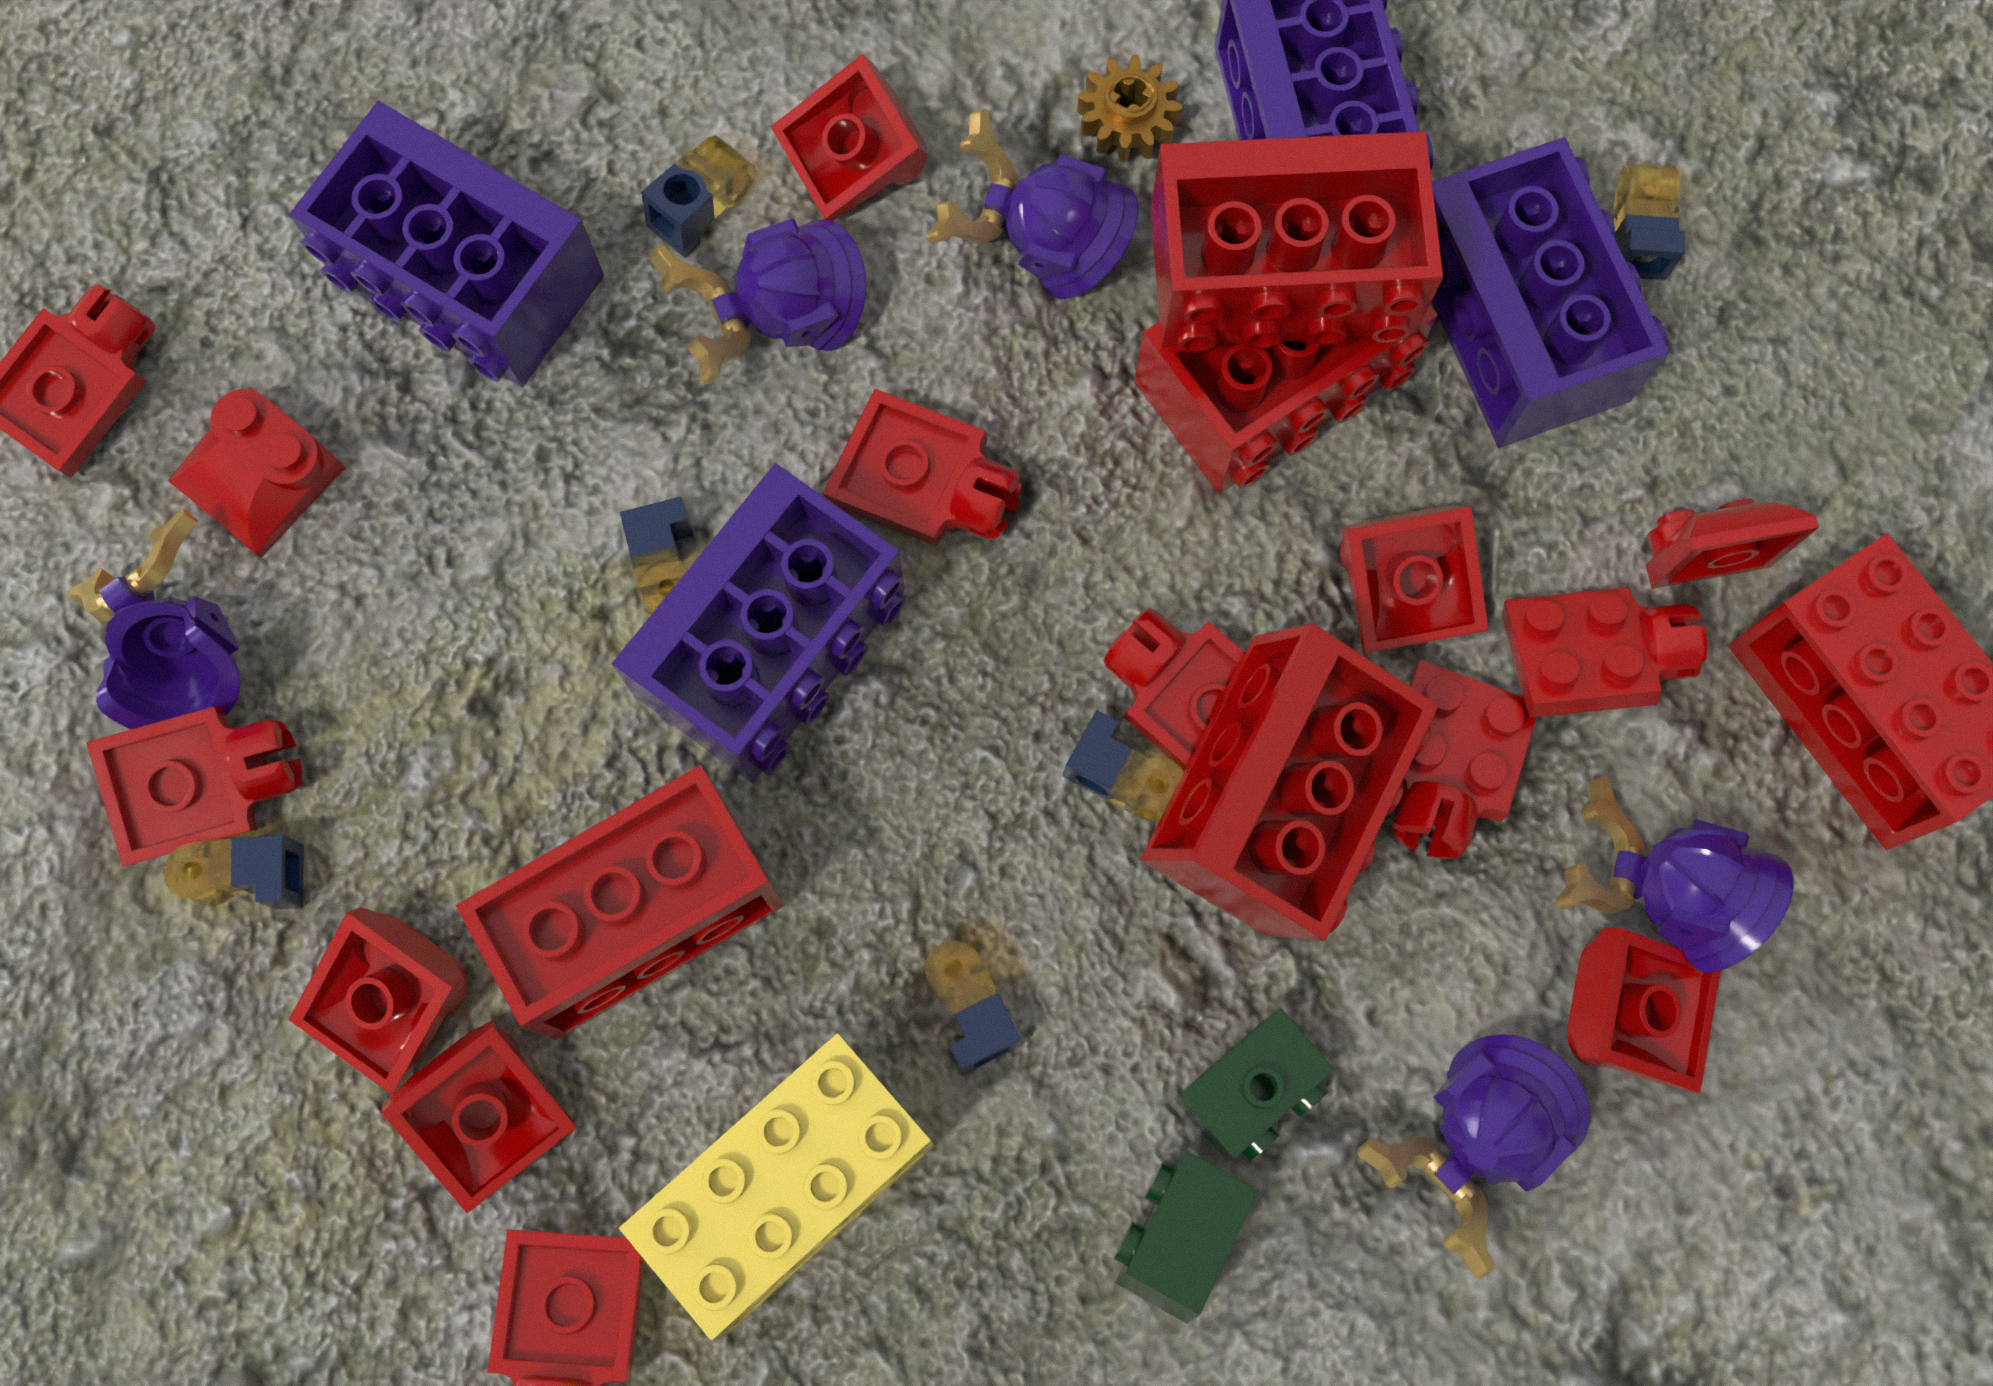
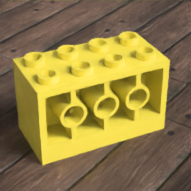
[619,1033,935,1341]

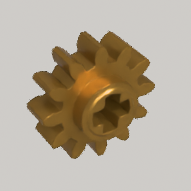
[1077,55,1183,162]

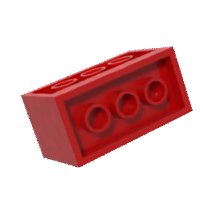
[1150,131,1443,352]
[1134,306,1438,494]
[1727,533,1993,851]
[1140,623,1439,941]
[455,765,785,1040]

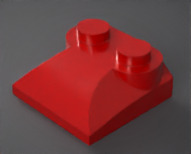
[770,54,928,221]
[168,387,345,558]
[1645,498,1819,589]
[1340,505,1488,653]
[288,907,467,1095]
[1567,928,1721,1093]
[381,1020,577,1213]

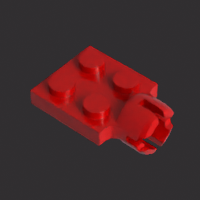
[0,284,155,478]
[822,388,1021,547]
[1501,587,1707,718]
[1103,608,1245,771]
[1392,660,1536,859]
[86,706,302,867]
[487,1229,645,1386]

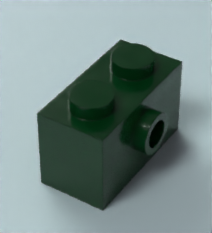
[1174,1007,1335,1161]
[1113,1150,1259,1324]

